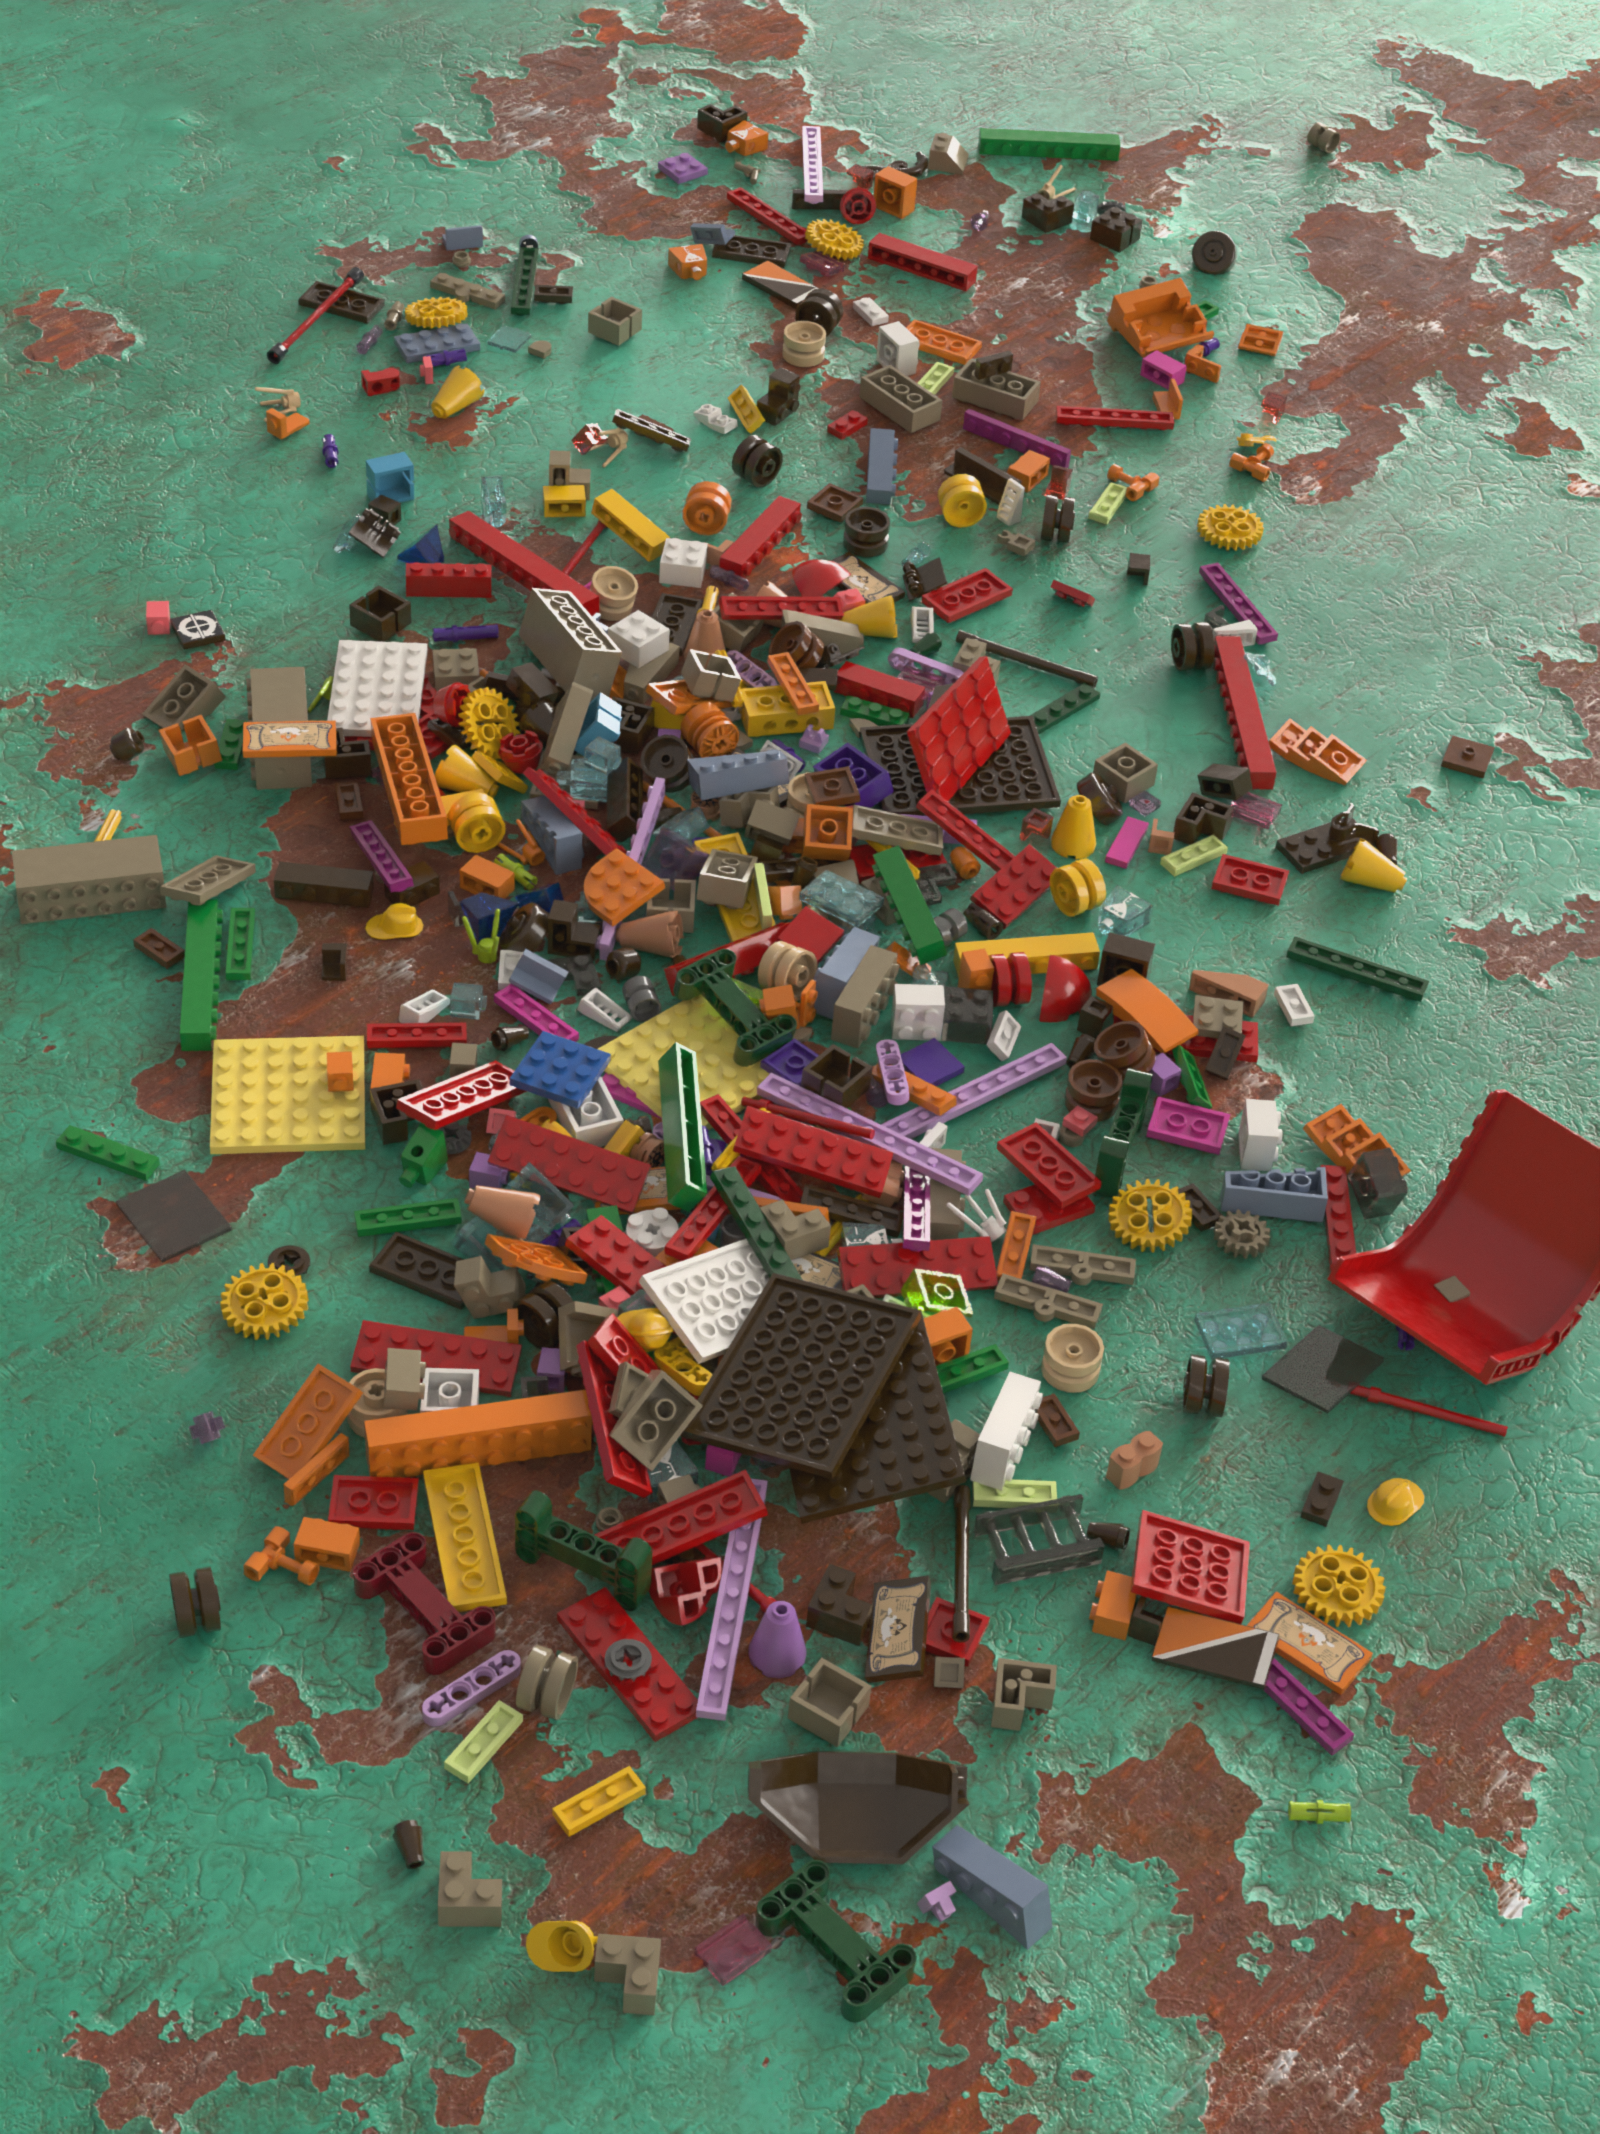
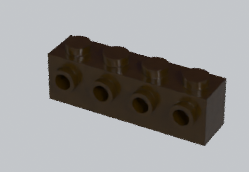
[606,756,643,842]
[274,861,374,908]

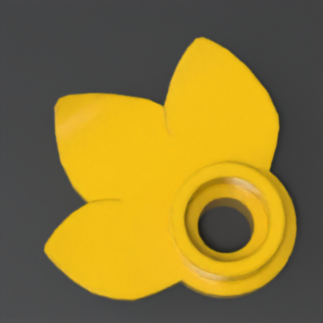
[1236,433,1276,447]

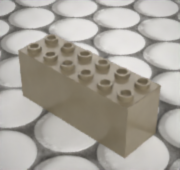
[519,588,622,700]
[246,667,312,790]
[12,835,167,924]

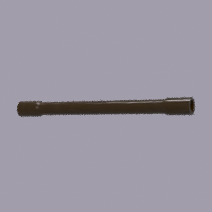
[956,630,1098,689]
[952,1485,971,1643]

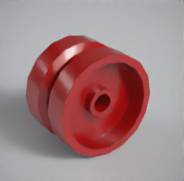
[988,952,1032,1007]

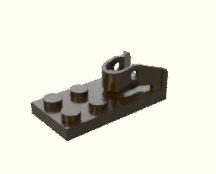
[1276,803,1379,874]

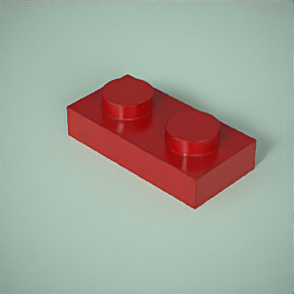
[827,410,868,440]
[1050,580,1095,607]

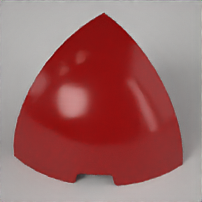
[792,559,851,597]
[1039,955,1092,1023]
[649,1557,721,1626]

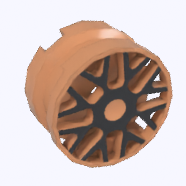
[690,791,722,822]
[630,1132,665,1168]

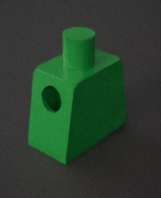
[399,1123,448,1188]

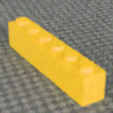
[953,933,1100,978]

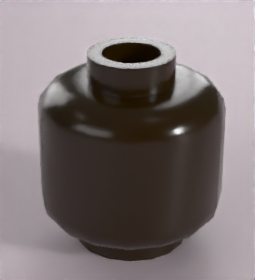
[110,728,145,761]
[605,947,641,980]

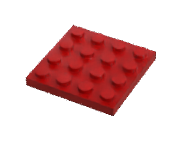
[1131,1510,1250,1624]

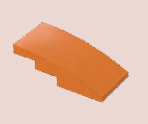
[1269,719,1367,785]
[1096,969,1199,1053]
[1303,1104,1411,1194]

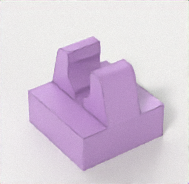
[799,724,829,754]
[917,1881,957,1922]

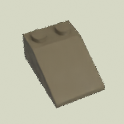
[142,664,226,730]
[696,849,758,909]
[609,1370,703,1471]

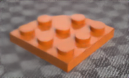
[584,848,665,927]
[484,1234,588,1286]

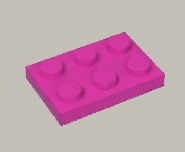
[1146,1097,1230,1155]

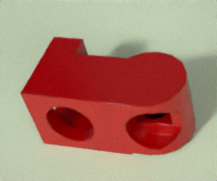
[361,368,400,396]

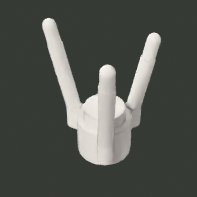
[947,1189,1006,1242]

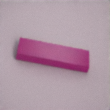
[1105,817,1149,869]

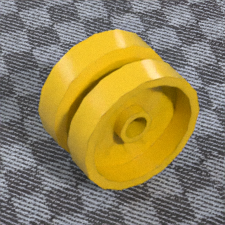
[938,474,987,528]
[448,793,505,853]
[1050,858,1106,917]

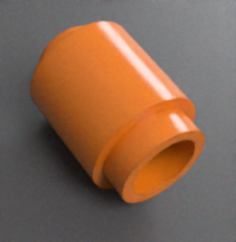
[950,846,981,879]

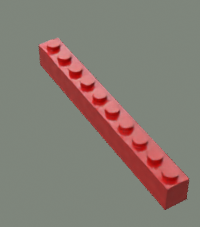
[449,511,600,616]
[1213,636,1277,790]

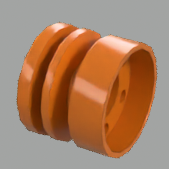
[680,702,740,758]

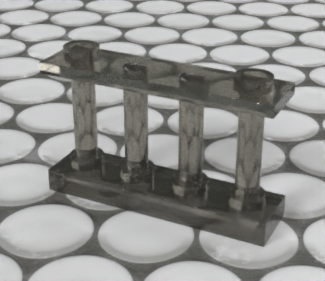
[973,1494,1105,1586]

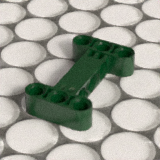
[673,949,797,1067]
[1093,1068,1153,1198]
[515,1490,653,1611]
[755,1860,917,2023]

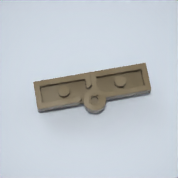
[430,273,505,310]
[1030,1244,1136,1285]
[994,1274,1103,1329]

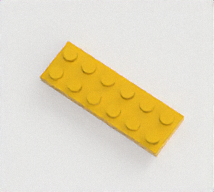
[694,832,776,942]
[423,1463,507,1612]

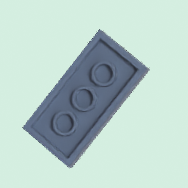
[394,324,480,363]

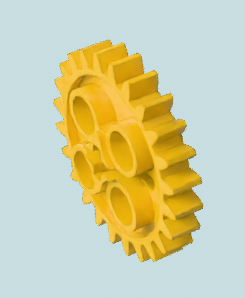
[805,219,864,260]
[405,297,468,329]
[1197,504,1264,551]
[458,687,520,760]
[1109,1179,1192,1253]
[220,1263,309,1340]
[1292,1544,1386,1627]

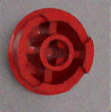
[840,188,876,224]
[433,682,471,727]
[498,730,543,774]

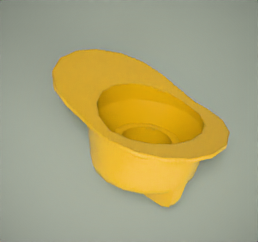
[365,903,423,940]
[617,1308,673,1352]
[1367,1478,1424,1526]
[526,1921,598,1972]

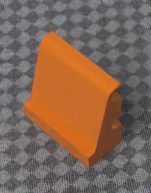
[1107,278,1214,358]

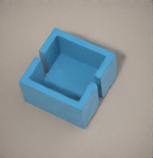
[366,452,414,503]
[574,692,622,758]

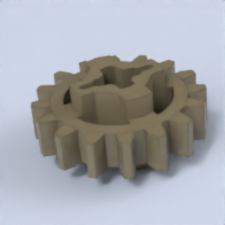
[1214,1209,1270,1259]

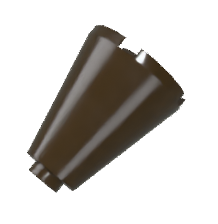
[519,699,577,755]

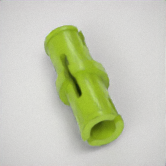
[494,853,538,890]
[1288,1800,1351,1824]

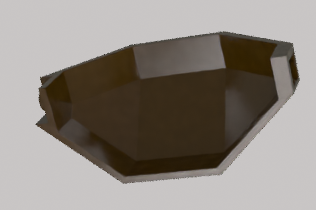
[748,1751,969,1864]

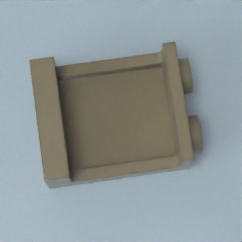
[558,1301,618,1377]

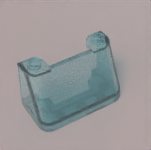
[450,1162,574,1273]

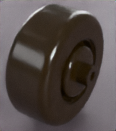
[1192,231,1237,275]
[1076,772,1123,825]
[499,903,549,952]

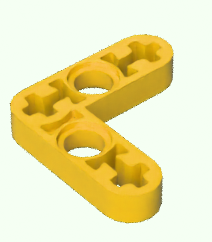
[654,1337,712,1396]

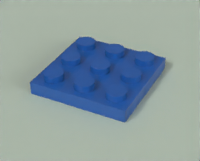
[510,1031,611,1109]

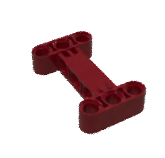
[353,1532,496,1675]

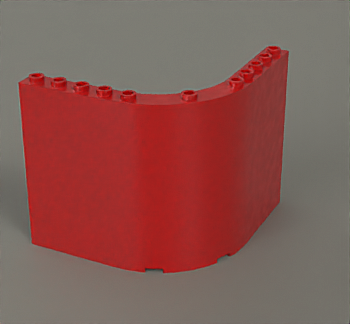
[1327,1089,1600,1385]

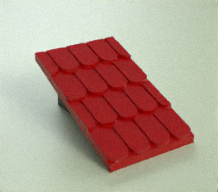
[907,656,1011,802]

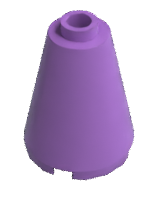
[748,1601,807,1678]

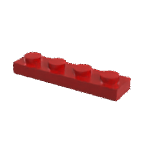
[367,1022,467,1048]

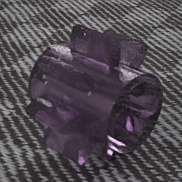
[188,1411,225,1444]

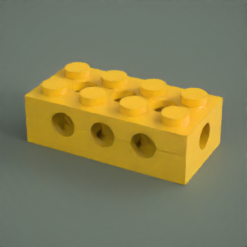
[738,681,835,737]

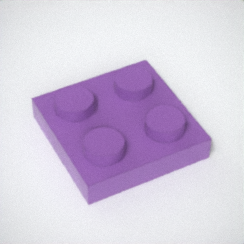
[658,153,708,184]

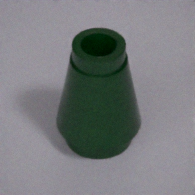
[910,633,942,656]

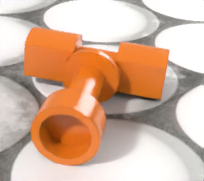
[1229,443,1274,482]
[1107,464,1160,501]
[243,1526,320,1586]

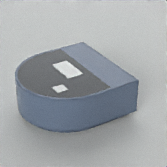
[519,235,538,251]

